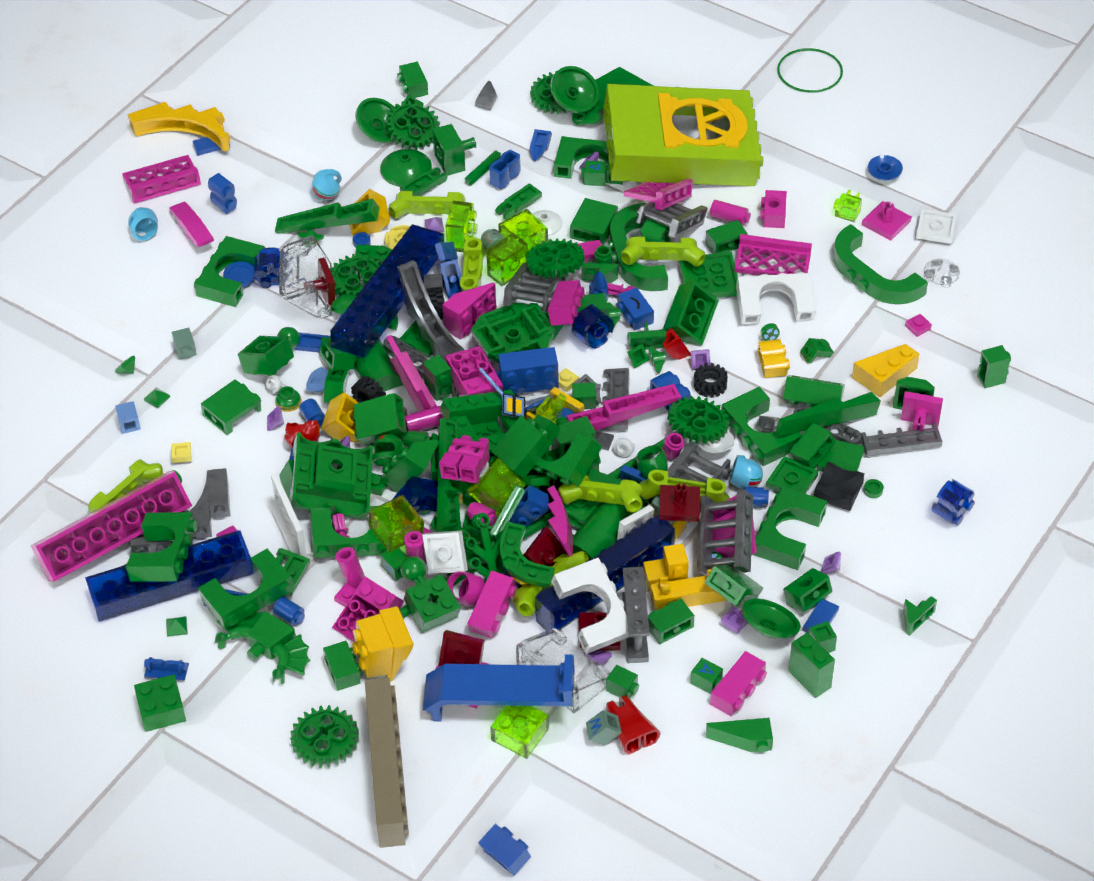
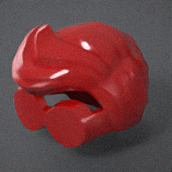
[284,420,320,448]

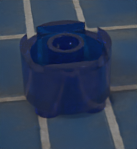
[254,247,291,288]
[571,304,614,349]
[932,479,975,526]

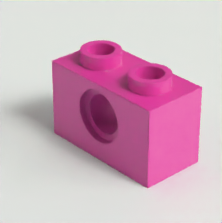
[760,190,787,228]

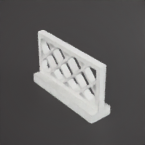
[268,473,313,558]

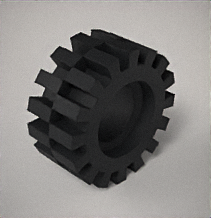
[426,286,445,320]
[693,363,728,398]
[351,376,386,403]

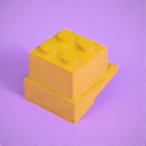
[352,606,414,682]

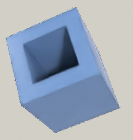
[115,401,141,434]

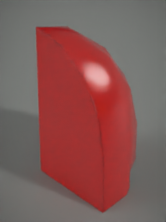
[663,328,691,360]

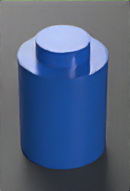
[299,398,325,427]
[273,596,305,626]

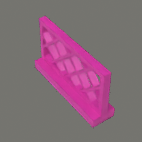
[122,155,201,204]
[623,179,693,210]
[735,234,812,275]
[386,335,437,412]

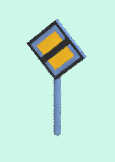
[479,368,525,418]

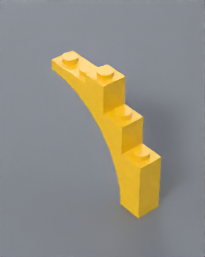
[128,101,231,152]

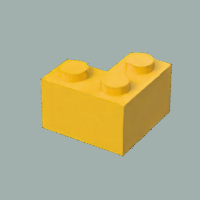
[643,543,689,593]

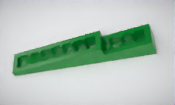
[275,199,380,234]
[775,392,881,436]
[436,418,464,532]

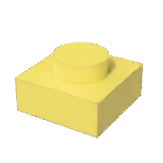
[558,368,579,392]
[171,442,192,463]

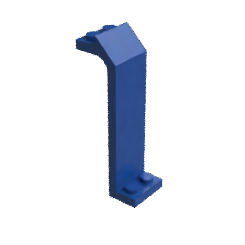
[422,654,575,722]

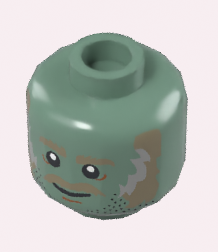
[481,229,507,255]

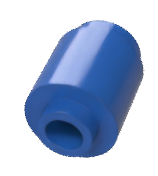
[745,487,769,507]

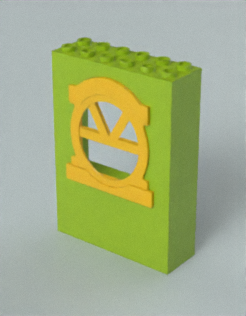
[603,84,764,186]

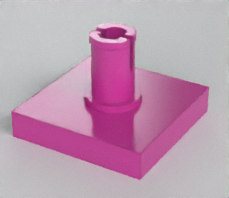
[862,201,912,241]
[901,391,943,431]

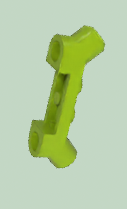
[388,191,471,220]
[460,237,486,292]
[621,237,705,267]
[88,459,163,512]
[640,470,730,503]
[558,475,643,513]
[513,551,590,617]

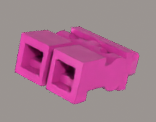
[439,435,490,484]

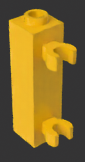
[650,569,726,610]

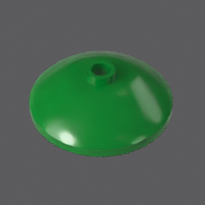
[551,66,599,113]
[355,97,401,143]
[380,149,432,187]
[742,598,801,639]

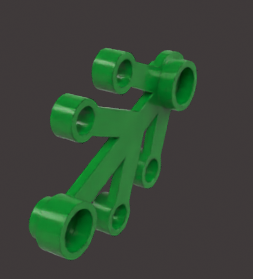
[464,513,504,583]

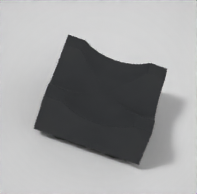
[814,462,865,511]

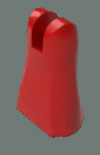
[606,695,660,754]

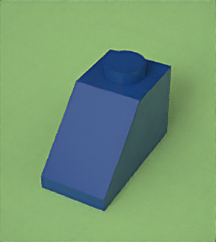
[436,259,462,299]

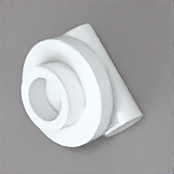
[266,375,286,394]
[614,438,635,457]

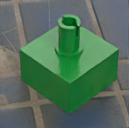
[432,124,477,176]
[551,416,596,458]

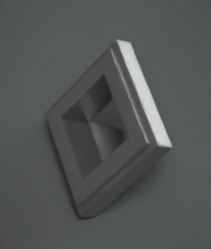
[596,431,614,451]

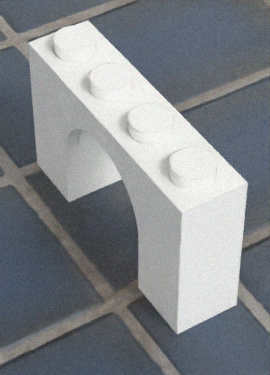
[736,272,816,324]
[551,558,629,654]

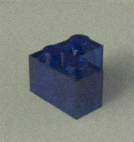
[390,476,438,520]

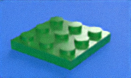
[679,252,738,298]

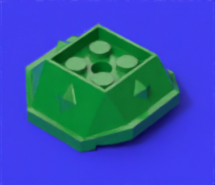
[471,303,555,363]

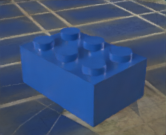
[498,347,559,394]

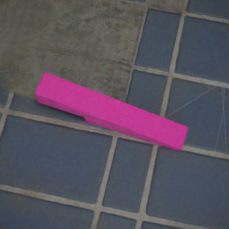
[567,384,681,431]

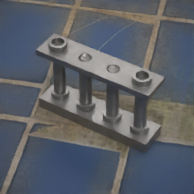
[637,202,708,238]
[503,263,566,313]
[649,441,732,523]
[697,490,753,576]
[622,567,650,663]

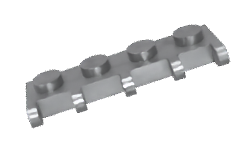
[602,368,630,431]
[861,423,943,456]

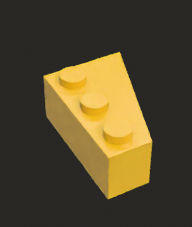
[852,344,920,397]

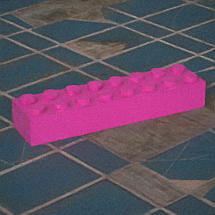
[30,471,192,582]

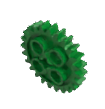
[530,71,572,115]
[385,100,440,150]
[526,238,585,279]
[330,253,387,299]
[667,395,730,445]
[290,705,359,768]

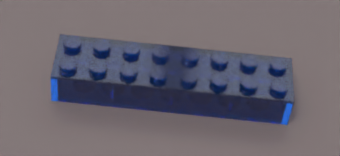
[535,514,675,636]
[85,530,254,622]

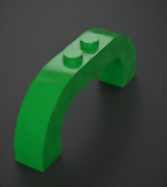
[608,202,668,291]
[833,224,928,305]

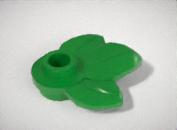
[572,101,603,126]

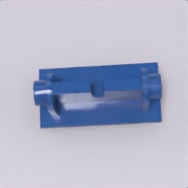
[144,657,189,681]

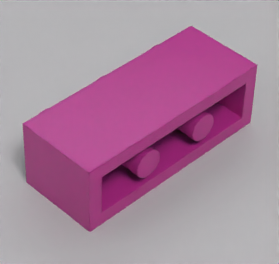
[548,280,585,326]
[467,570,517,639]
[710,651,767,716]

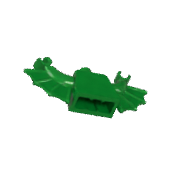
[214,611,311,684]

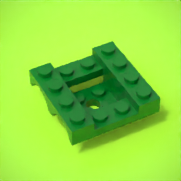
[440,389,518,456]
[289,432,373,520]

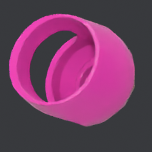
[447,571,485,606]

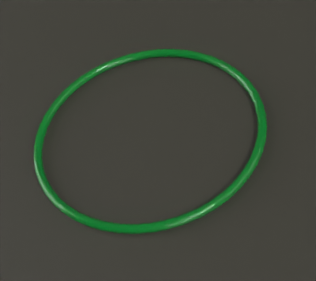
[777,48,843,93]

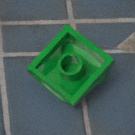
[893,377,935,410]

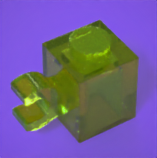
[833,189,862,223]
[536,393,567,424]

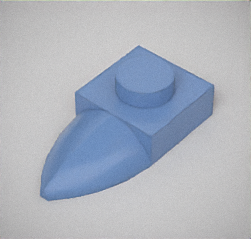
[306,367,328,392]

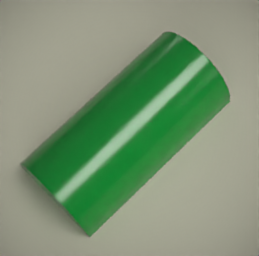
[343,325,403,392]
[573,502,636,563]

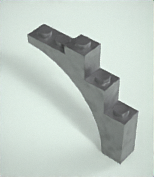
[397,260,464,363]
[130,468,231,558]

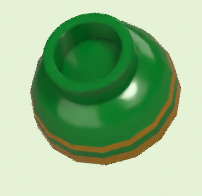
[275,386,302,412]

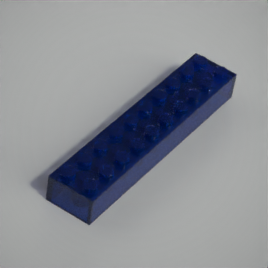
[330,224,444,358]

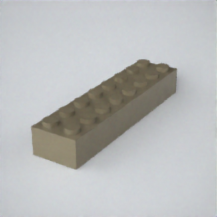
[364,677,409,848]

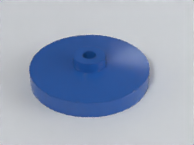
[223,261,256,287]

